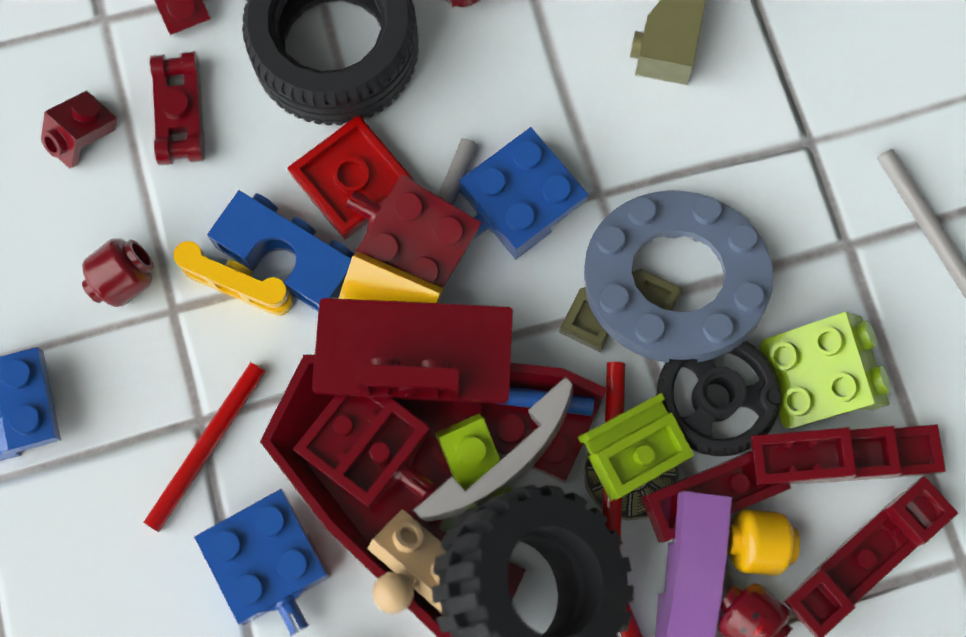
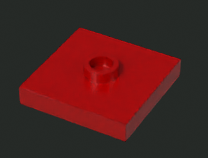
[287,115,415,240]

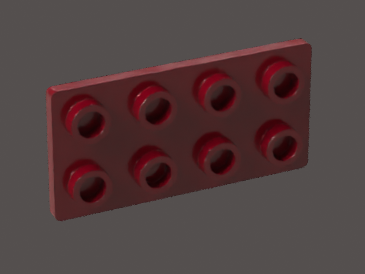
[312,298,513,404]

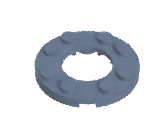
[584,190,773,363]

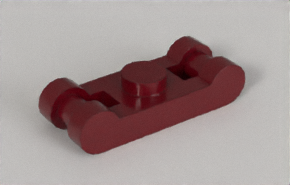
[150,51,205,165]

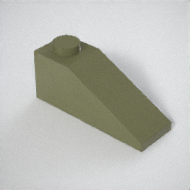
[630,0,706,85]

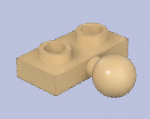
[367,509,446,614]

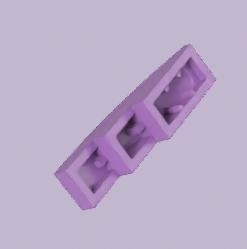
[655,491,732,637]

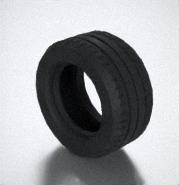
[242,0,418,125]

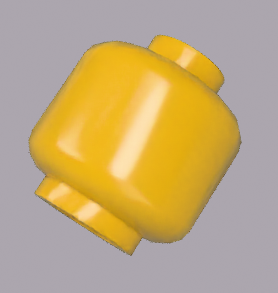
[727,509,800,576]

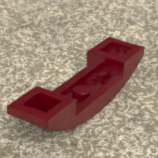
[784,476,958,637]

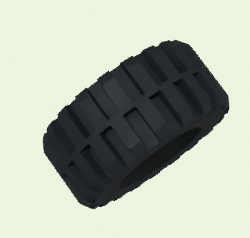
[432,485,634,637]

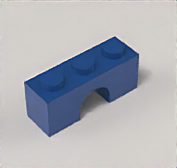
[207,190,354,312]

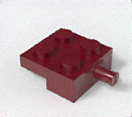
[346,175,483,289]
[293,396,434,511]

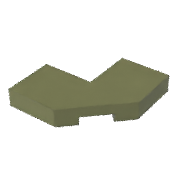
[559,269,684,353]

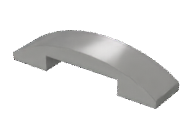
[414,377,574,522]

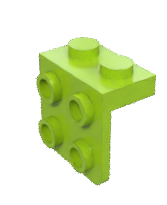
[760,312,892,429]

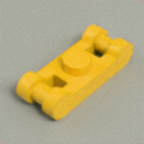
[174,241,293,316]

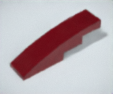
[750,424,946,486]

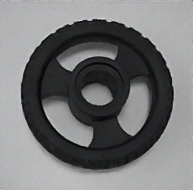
[656,341,781,456]

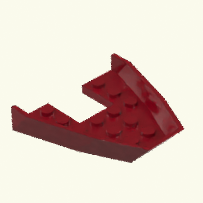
[260,354,608,637]

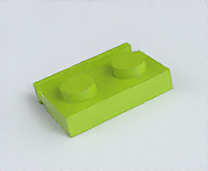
[578,393,694,501]

